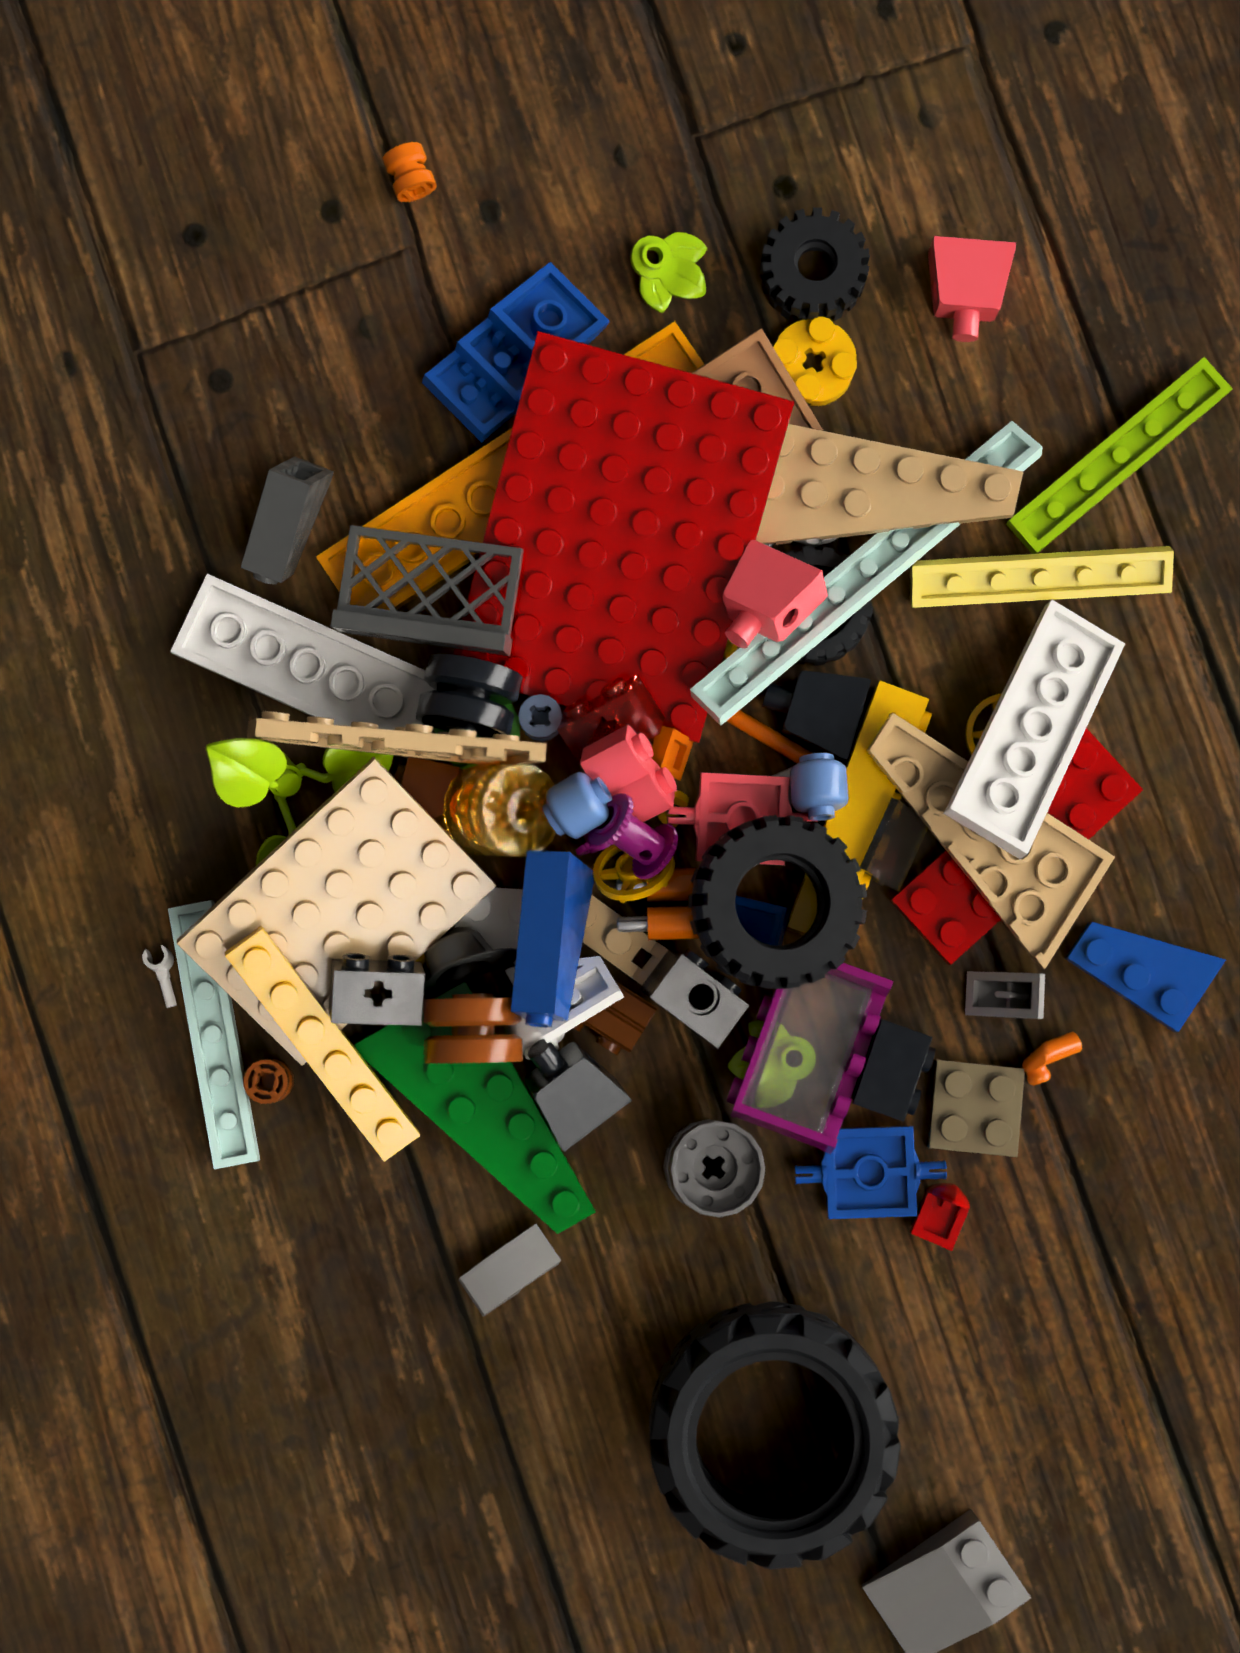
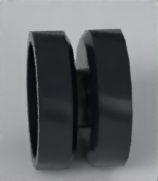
[416,654,523,738]

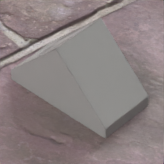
[965,971,1045,1019]

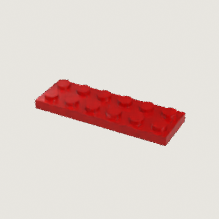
[890,728,1143,965]

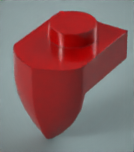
[909,1183,970,1251]

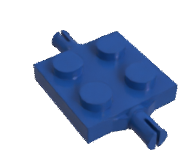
[794,1126,947,1219]

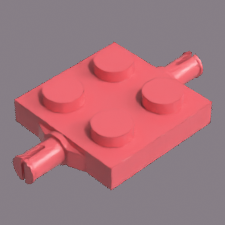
[667,772,818,865]

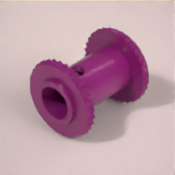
[588,793,678,880]

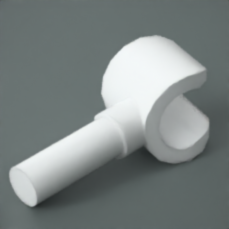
[142,945,177,1008]

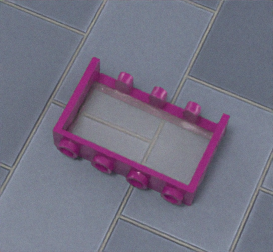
[726,963,893,1154]

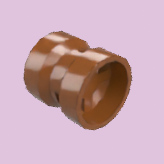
[244,1059,294,1104]

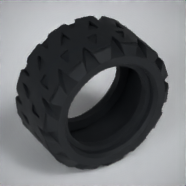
[649,1301,901,1569]

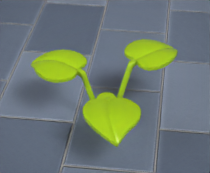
[206,738,394,865]

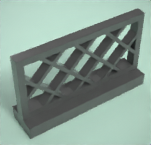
[330,525,524,656]

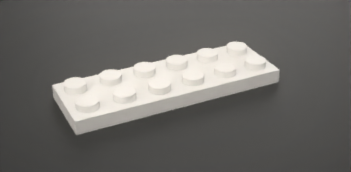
[170,574,435,759]
[943,599,1125,859]

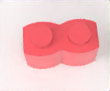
[580,725,677,822]

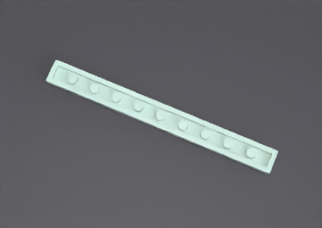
[690,421,1043,725]

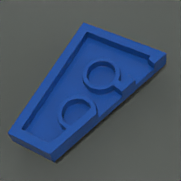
[1065,922,1226,1033]

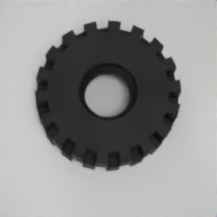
[760,207,870,322]

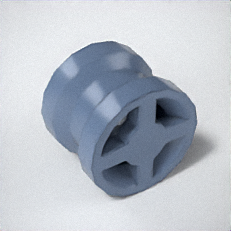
[518,694,563,742]

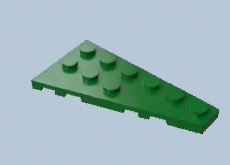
[354,981,596,1234]

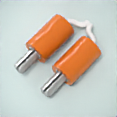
[616,868,699,940]

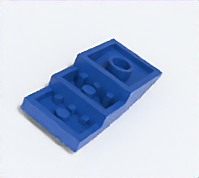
[422,262,610,443]

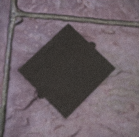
[860,798,928,892]

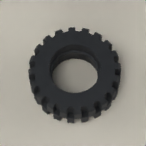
[688,815,867,989]

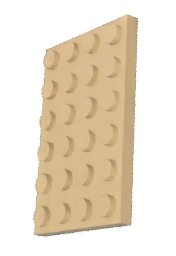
[177,757,496,1066]

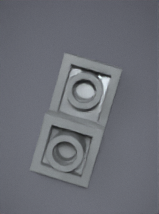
[458,1224,561,1317]

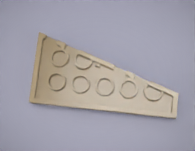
[756,424,1023,545]
[867,713,1115,969]

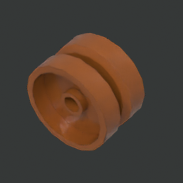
[423,994,523,1063]

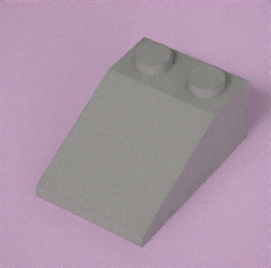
[861,1509,1031,1653]

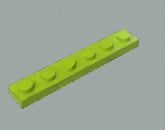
[1006,357,1232,554]

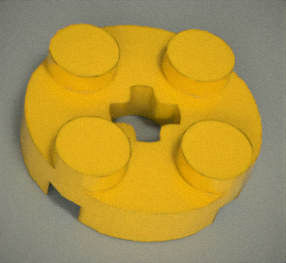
[773,316,857,406]

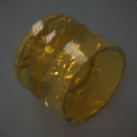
[443,763,556,857]

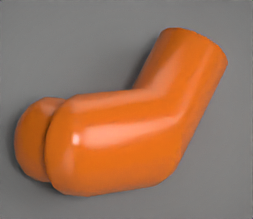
[1022,1032,1082,1086]

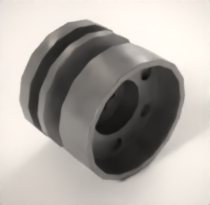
[663,1119,766,1217]

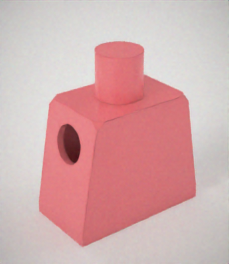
[928,236,1016,342]
[723,540,828,648]

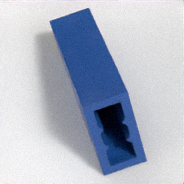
[511,851,594,1028]

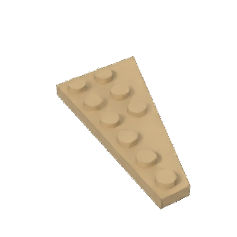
[247,711,547,768]

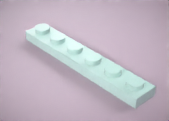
[168,900,260,1169]

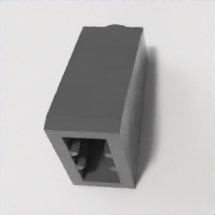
[241,456,334,584]

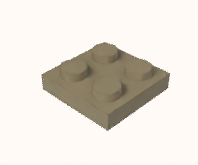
[927,1060,1025,1157]

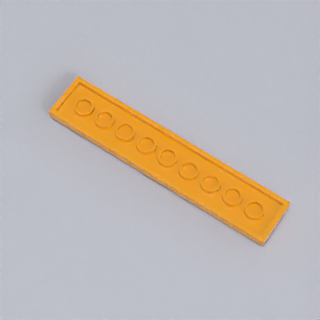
[316,321,704,610]

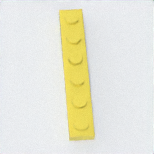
[910,546,1174,608]

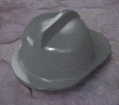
[424,927,517,994]

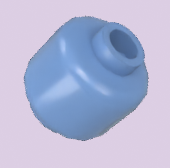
[790,753,849,821]
[543,772,612,839]

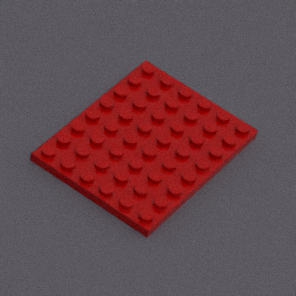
[453,331,795,743]

